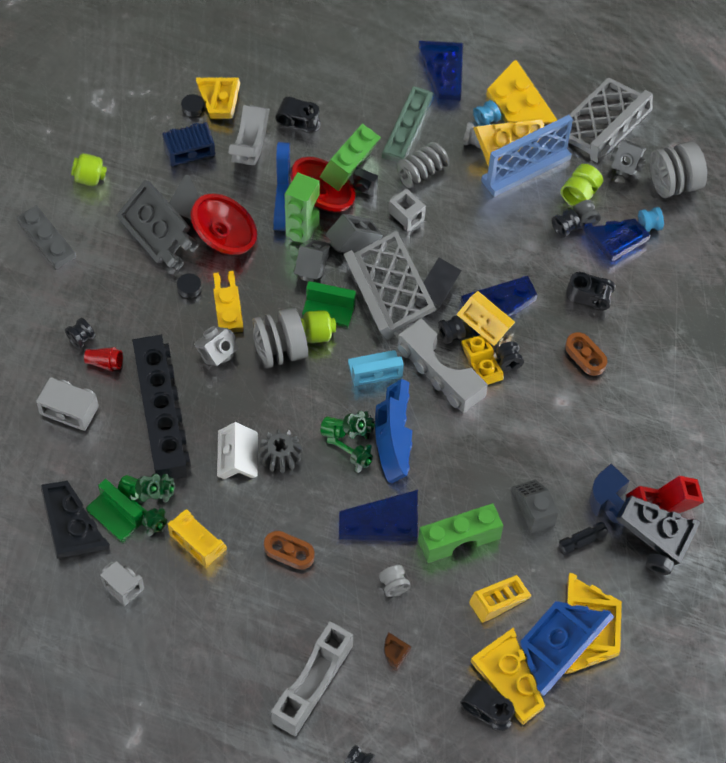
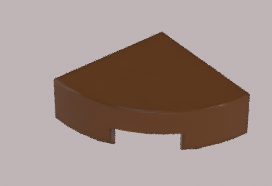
[384,633,412,671]

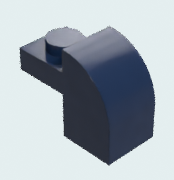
[589,464,630,528]

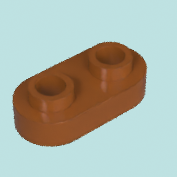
[565,332,607,376]
[264,531,314,570]

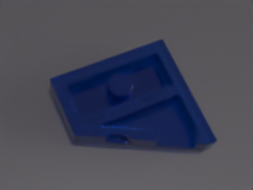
[583,219,650,262]

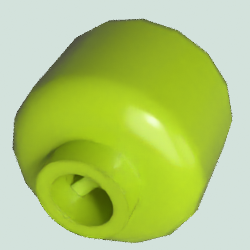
[71,153,107,186]
[300,310,336,343]

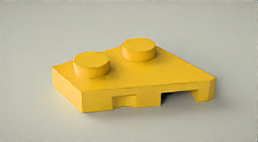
[196,78,240,119]

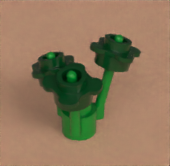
[320,411,375,473]
[118,473,175,536]

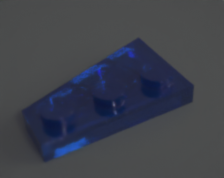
[461,276,538,336]
[339,490,418,541]

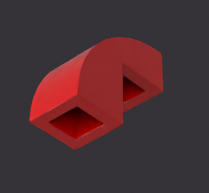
[626,475,704,513]

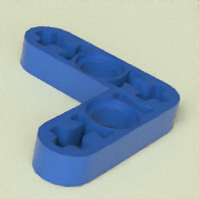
[273,142,291,231]

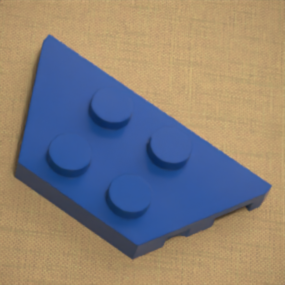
[520,601,614,696]

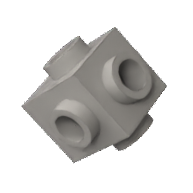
[194,326,239,366]

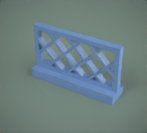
[481,115,573,197]

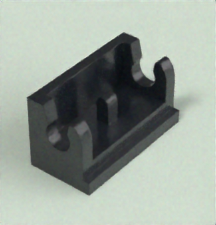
[414,257,462,313]

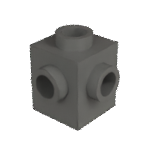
[610,139,646,177]

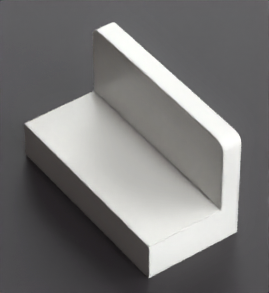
[217,422,258,479]

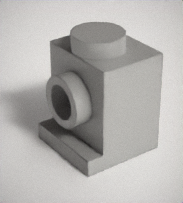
[388,188,426,232]
[100,561,144,606]

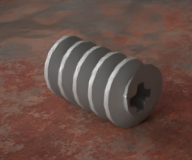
[397,142,449,188]

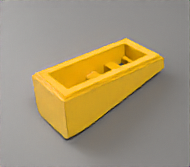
[469,575,531,623]

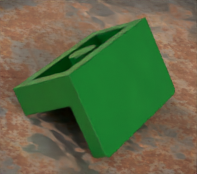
[302,281,356,328]
[86,478,143,542]

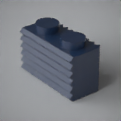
[162,122,216,166]

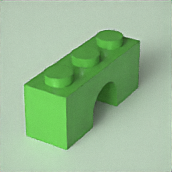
[320,123,381,191]
[285,172,320,243]
[418,503,503,563]

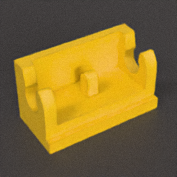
[457,291,515,346]
[168,509,227,568]

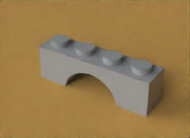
[398,318,488,413]
[271,621,353,737]

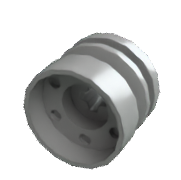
[650,141,707,198]
[252,307,308,368]

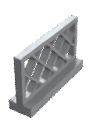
[557,77,653,163]
[343,231,437,340]

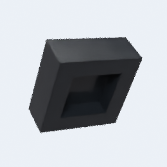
[353,167,378,196]

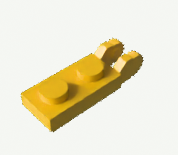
[213,271,244,333]

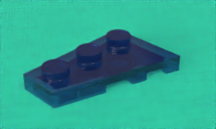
[418,41,463,101]

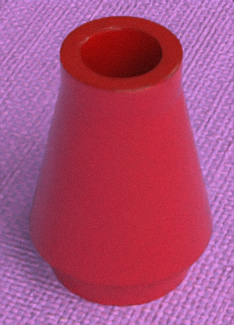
[84,347,123,372]

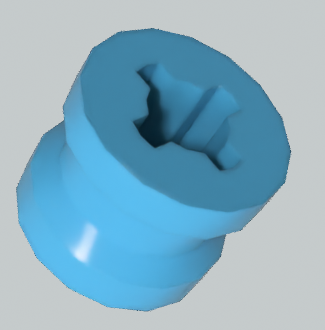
[473,100,501,126]
[638,207,664,233]

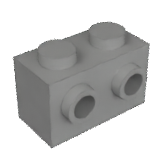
[36,377,99,431]

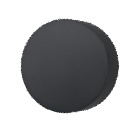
[181,94,204,117]
[177,273,202,298]
[646,554,674,575]

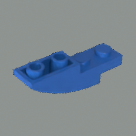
[375,379,413,484]

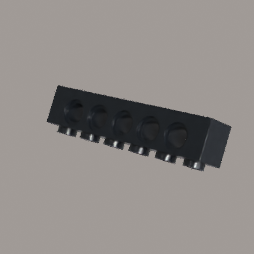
[132,334,191,480]

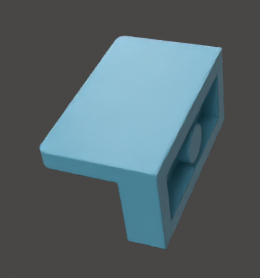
[348,350,404,387]

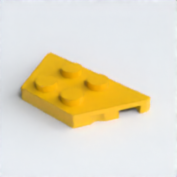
[486,60,557,124]
[564,573,622,674]

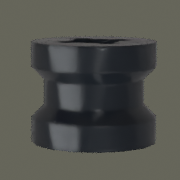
[551,208,581,238]
[438,315,466,344]
[65,318,96,349]
[495,341,524,372]
[345,745,375,763]

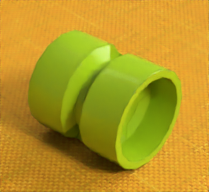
[561,164,603,206]

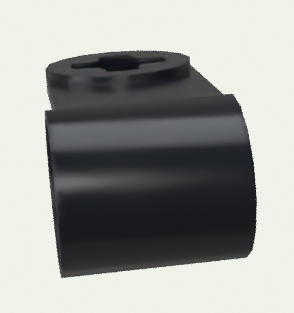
[275,96,321,133]
[566,272,615,310]
[460,680,514,731]

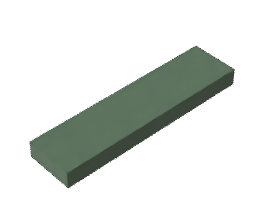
[382,86,434,163]

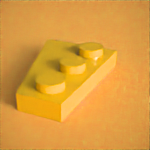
[473,120,550,167]
[470,628,545,725]

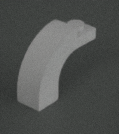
[228,105,270,165]

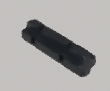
[559,522,608,554]

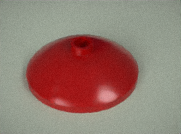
[290,157,355,212]
[191,194,257,255]

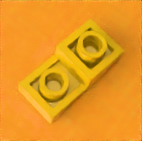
[461,335,504,384]

